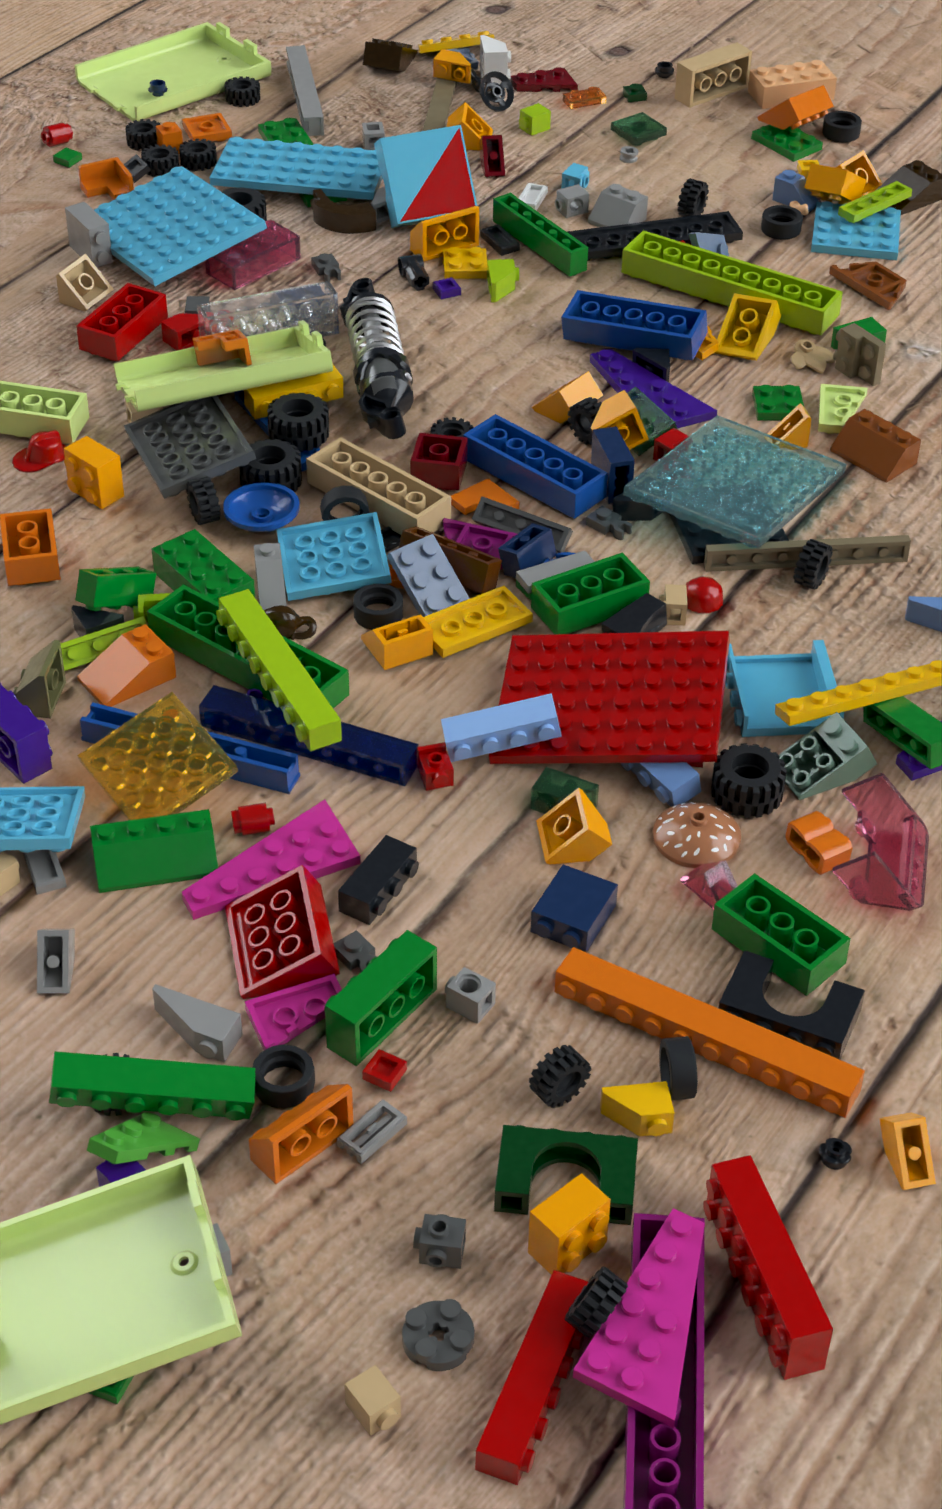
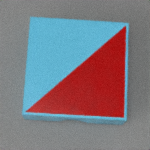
[374,125,477,228]

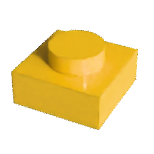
[797,160,820,179]

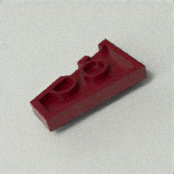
[510,67,578,92]

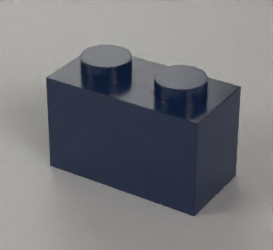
[498,523,557,578]

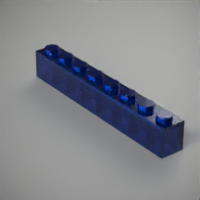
[199,685,419,786]

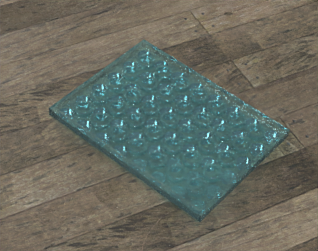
[623,415,847,549]

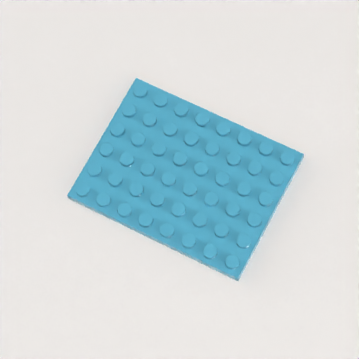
[94,166,267,286]

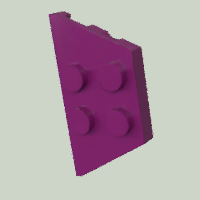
[443,518,517,570]

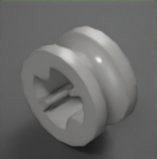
[620,146,638,163]

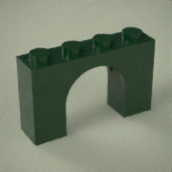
[494,1125,638,1225]

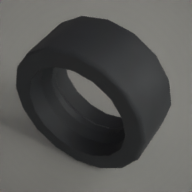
[822,111,862,143]
[761,205,803,240]
[320,485,370,521]
[353,584,403,630]
[659,1036,698,1100]
[252,1044,315,1109]

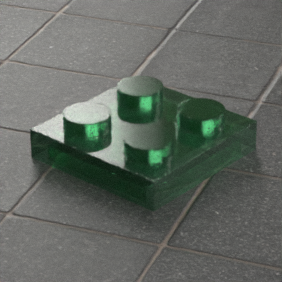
[611,112,667,146]

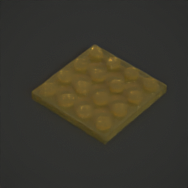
[77,692,239,820]

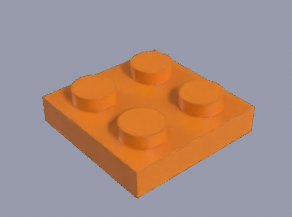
[182,113,232,142]

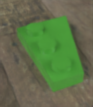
[86,1112,200,1164]

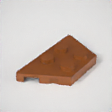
[829,261,907,310]

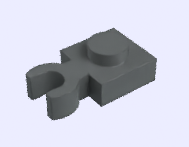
[311,253,341,283]
[586,506,632,540]
[334,930,378,973]

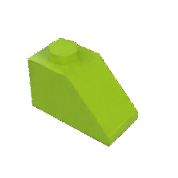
[487,259,519,302]

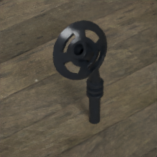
[471,67,514,111]

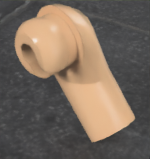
[789,201,809,215]

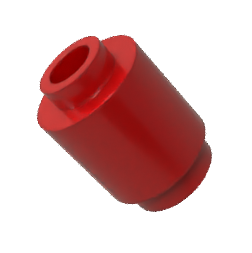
[41,122,73,147]
[231,802,275,836]

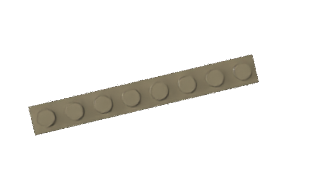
[704,535,911,572]

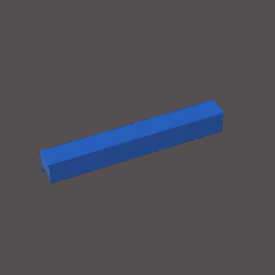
[80,702,301,794]

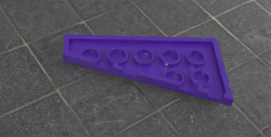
[590,349,718,435]

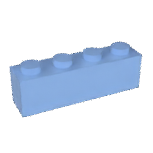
[441,693,562,762]

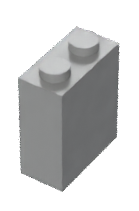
[65,202,113,267]

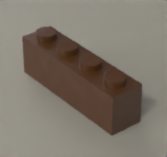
[399,526,502,595]

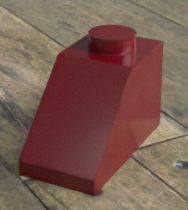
[479,135,506,177]

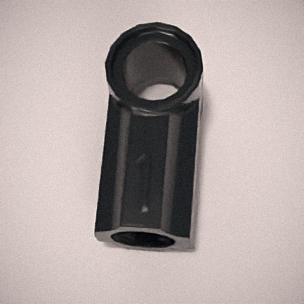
[398,254,429,291]

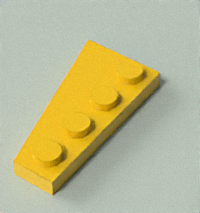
[418,31,494,54]

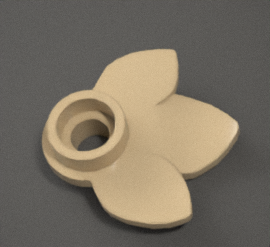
[791,339,835,374]

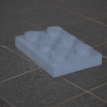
[387,534,470,617]

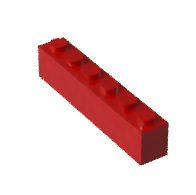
[475,1270,588,1485]

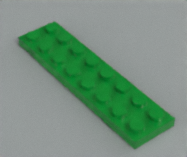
[258,118,347,208]

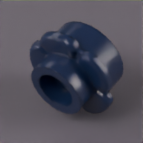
[148,79,168,97]

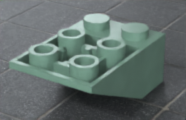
[779,712,877,800]

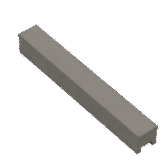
[286,45,324,136]

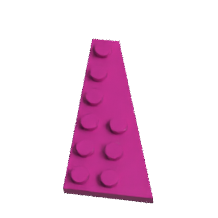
[182,799,361,920]
[573,1208,705,1429]

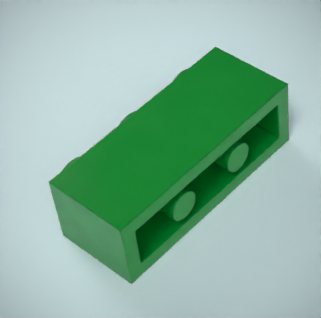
[75,566,157,611]

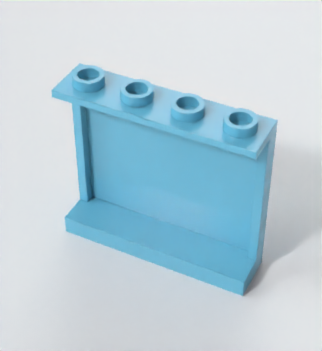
[725,640,845,737]

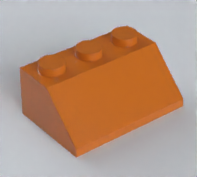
[249,1084,353,1184]

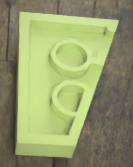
[818,384,868,434]

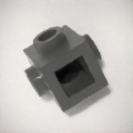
[413,1214,466,1269]

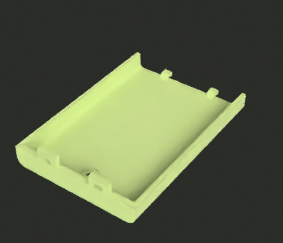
[75,22,271,121]
[113,320,333,412]
[0,1155,242,1425]

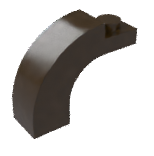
[311,189,376,234]

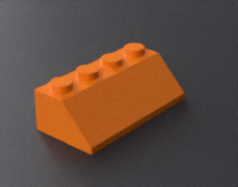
[757,85,834,130]

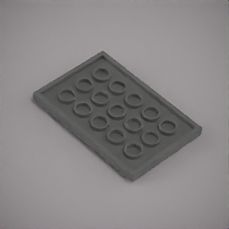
[124,396,256,499]

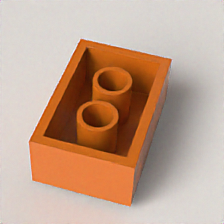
[0,508,61,586]

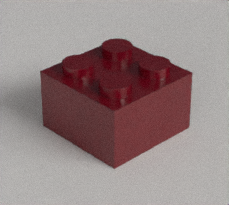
[410,433,468,490]

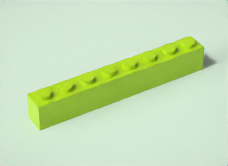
[216,589,342,752]

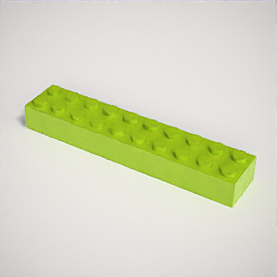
[621,230,843,335]

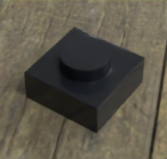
[124,154,150,183]

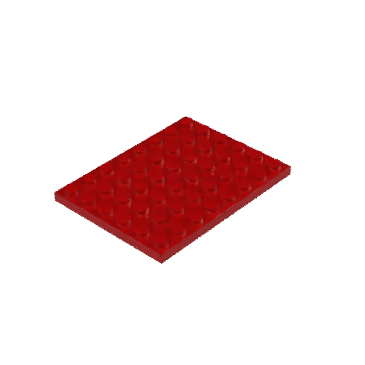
[488,631,730,764]

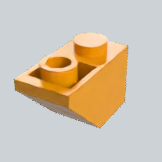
[433,49,471,84]

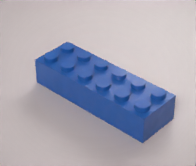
[561,290,708,361]
[463,414,608,519]

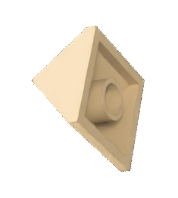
[56,253,114,312]

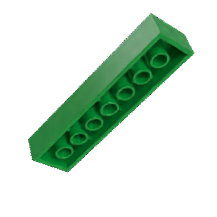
[147,584,349,708]

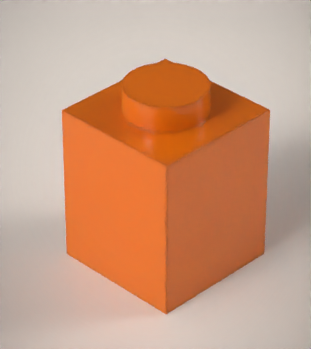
[156,122,183,154]

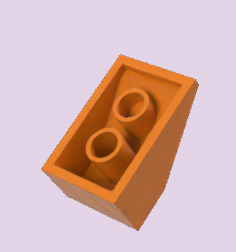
[77,624,176,707]

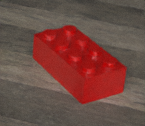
[76,283,168,362]

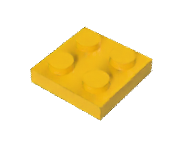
[443,247,487,279]

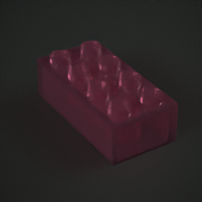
[205,220,301,290]

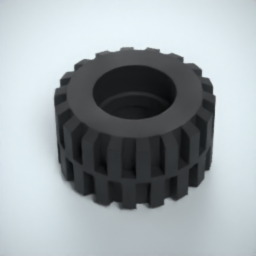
[222,187,267,234]
[267,393,329,452]
[239,439,302,492]
[711,743,786,818]

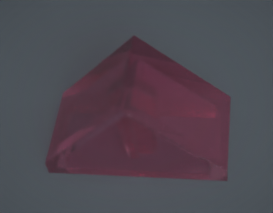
[680,860,738,910]

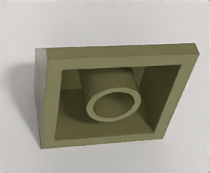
[13,640,66,718]

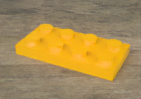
[424,585,533,658]

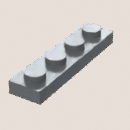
[472,496,573,553]

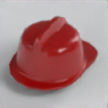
[12,430,66,472]

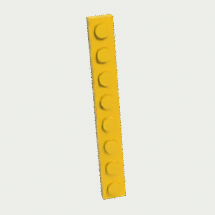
[775,660,942,726]

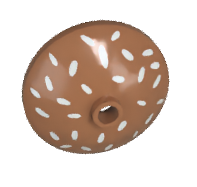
[653,802,741,869]

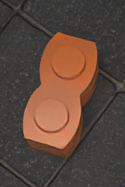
[785,811,852,875]

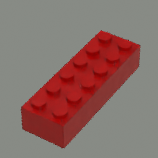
[703,1155,833,1380]

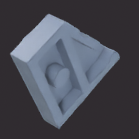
[689,232,729,256]

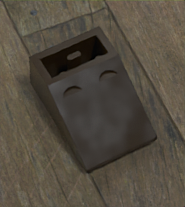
[363,38,418,72]

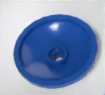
[223,483,300,532]

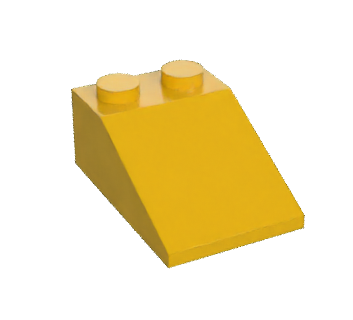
[714,293,781,361]

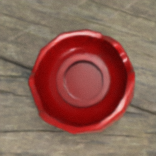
[686,576,723,613]

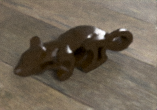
[264,605,317,640]

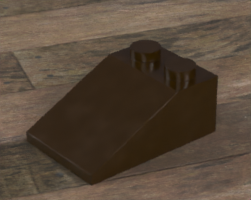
[875,160,942,215]

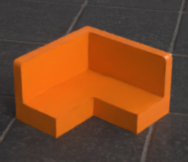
[78,157,134,200]
[193,329,252,366]

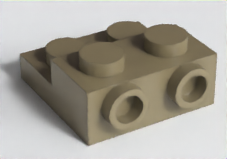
[833,323,886,386]

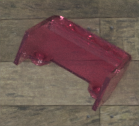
[832,772,929,911]

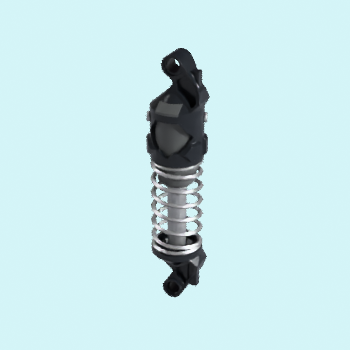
[339,278,414,439]

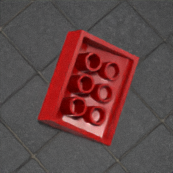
[225,865,340,999]

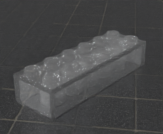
[197,281,339,337]

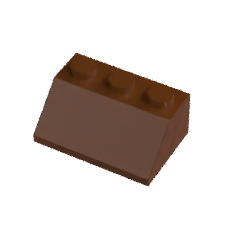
[830,409,921,483]

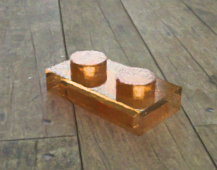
[563,87,606,109]

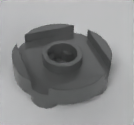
[402,1299,475,1371]

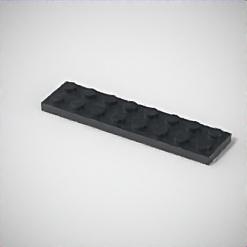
[567,211,743,261]

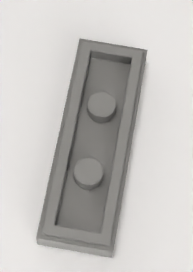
[516,551,595,593]

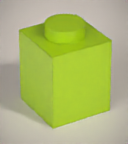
[519,103,551,136]

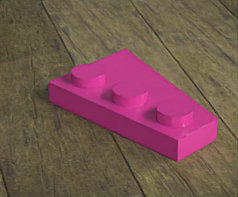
[245,974,342,1050]

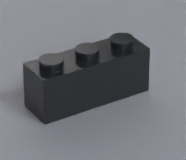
[338,835,419,925]

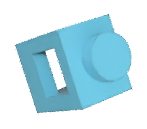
[561,163,590,189]

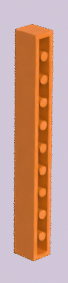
[554,947,865,1118]

